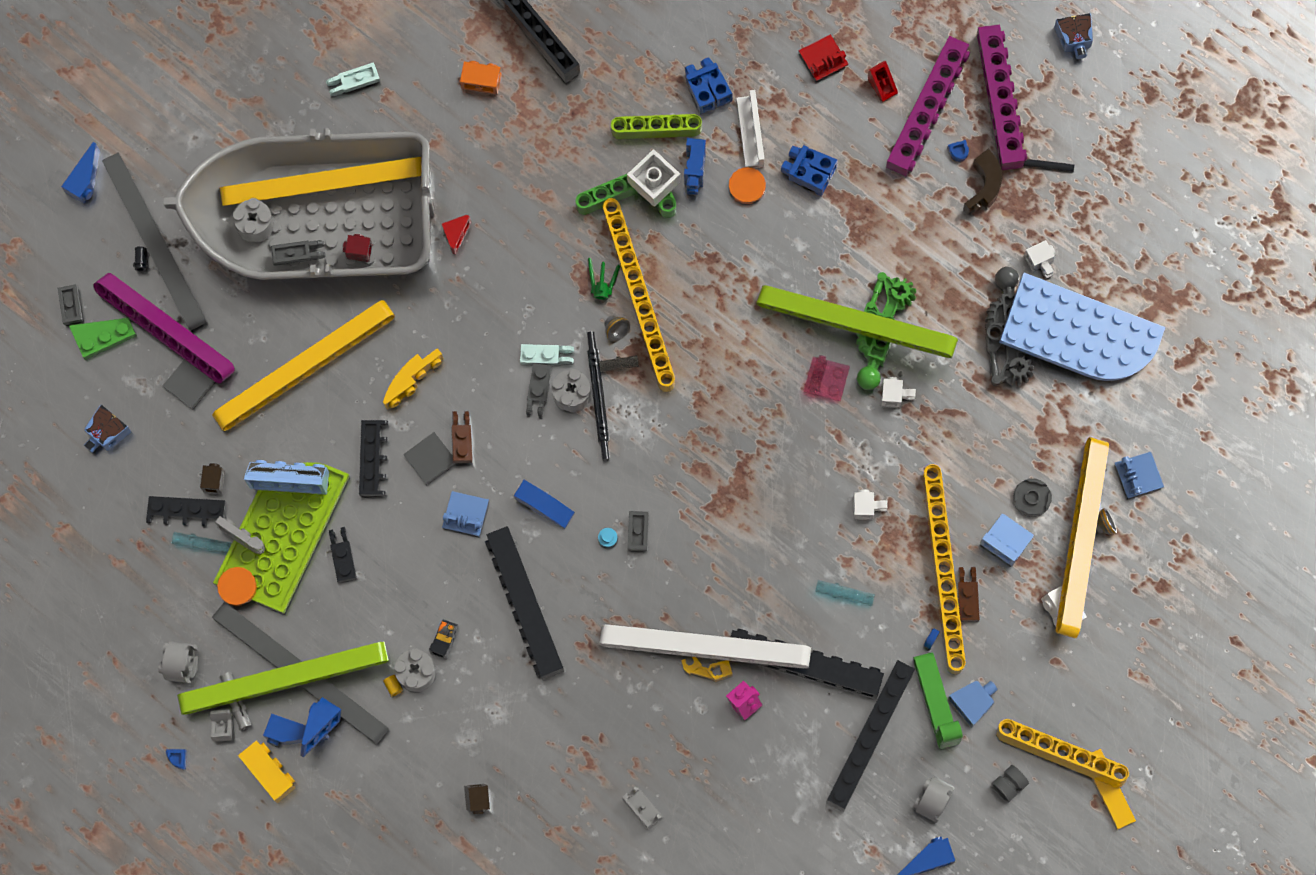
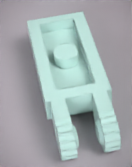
[326,63,380,96]
[520,344,574,366]

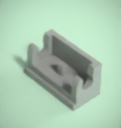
[622,787,663,830]

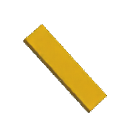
[1082,749,1136,830]

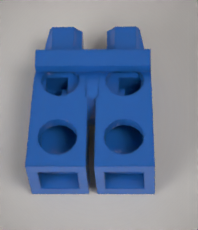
[685,57,733,115]
[684,138,706,195]
[781,145,838,197]

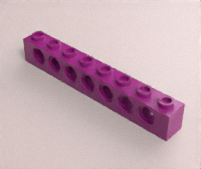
[976,24,1027,170]
[886,36,970,176]

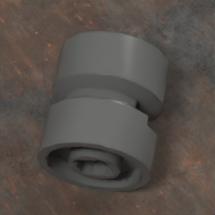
[991,765,1029,803]

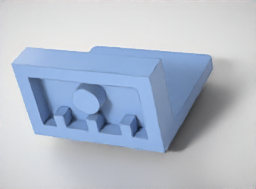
[980,514,1034,566]

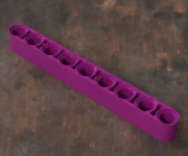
[93,273,235,383]

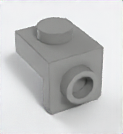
[210,709,233,742]

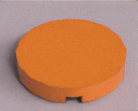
[729,167,766,204]
[217,567,257,606]

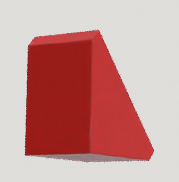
[867,61,898,102]
[442,215,471,255]

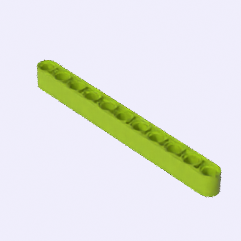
[756,285,958,358]
[177,642,389,715]

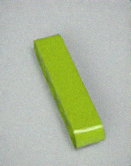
[611,114,702,139]

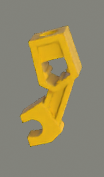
[681,657,733,682]

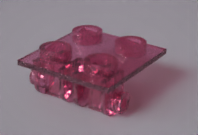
[804,355,850,402]

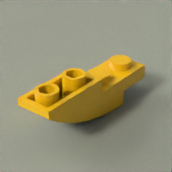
[383,348,444,410]

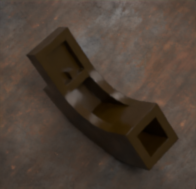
[963,148,1002,215]

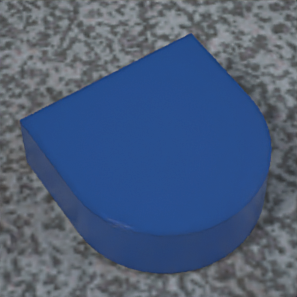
[947,140,969,162]
[924,628,940,649]

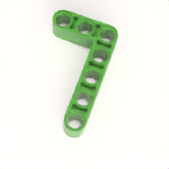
[575,173,676,218]
[913,652,963,749]

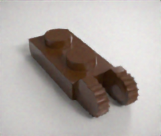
[451,411,473,463]
[958,567,980,622]

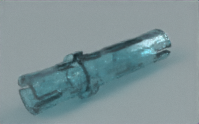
[172,532,231,554]
[815,579,875,606]

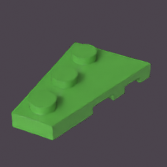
[69,318,137,360]

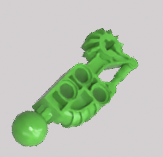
[856,272,916,390]

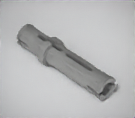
[219,672,252,731]

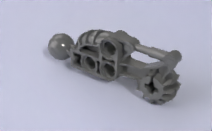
[985,266,1034,386]

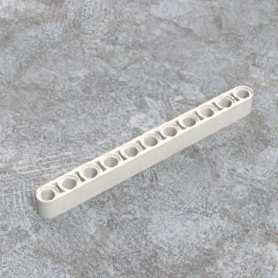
[599,624,811,668]

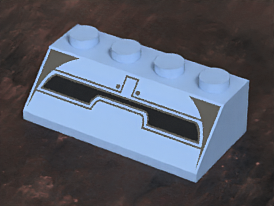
[244,460,329,495]

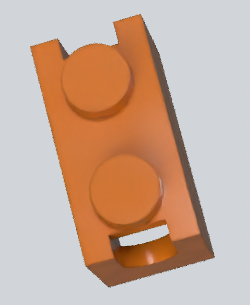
[460,61,502,94]

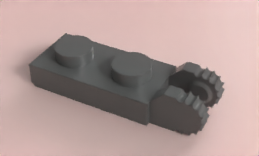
[271,240,326,266]
[526,363,552,417]

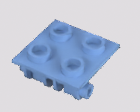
[1115,452,1164,499]
[442,491,489,536]

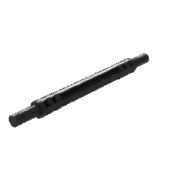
[587,331,610,461]

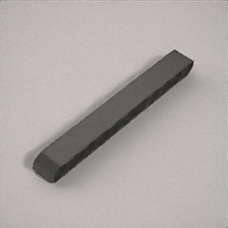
[102,152,207,331]
[212,602,389,745]

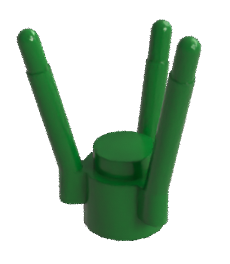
[588,258,620,300]

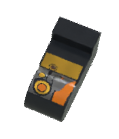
[429,619,458,660]

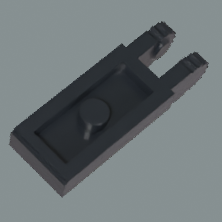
[329,527,357,583]

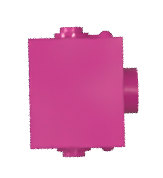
[726,681,762,720]

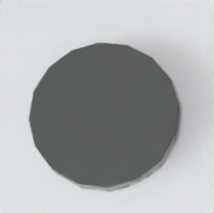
[1013,478,1052,517]

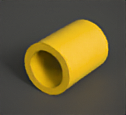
[383,675,403,697]

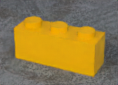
[238,740,295,803]

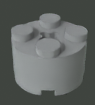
[233,198,274,242]
[552,369,591,413]
[158,641,198,683]
[394,649,436,692]
[913,776,955,823]

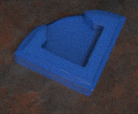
[166,749,187,770]

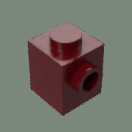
[343,234,373,262]

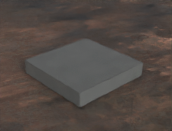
[162,359,215,410]
[403,432,456,485]

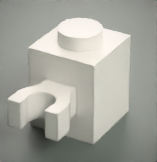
[1024,240,1055,279]
[881,377,916,408]
[853,490,888,520]

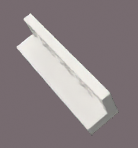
[737,90,764,168]

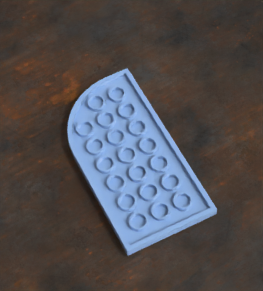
[999,273,1165,381]

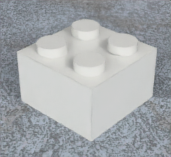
[627,149,681,207]

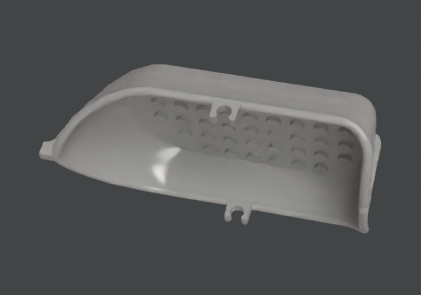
[164,128,434,280]

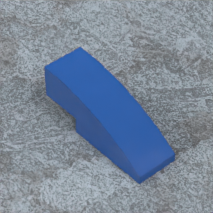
[514,480,575,529]

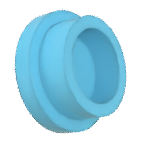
[598,528,617,547]

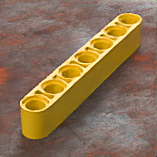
[996,719,1129,787]

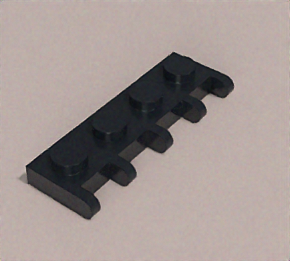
[359,420,388,496]
[146,496,226,527]

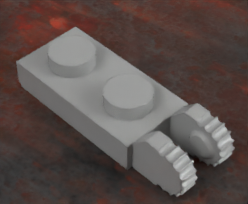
[216,516,265,554]

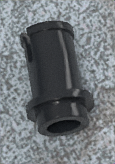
[133,246,148,272]

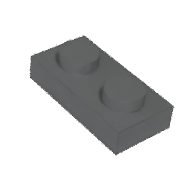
[57,284,83,325]
[627,511,649,551]

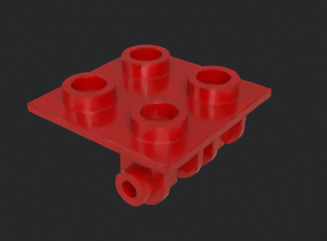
[798,34,849,81]

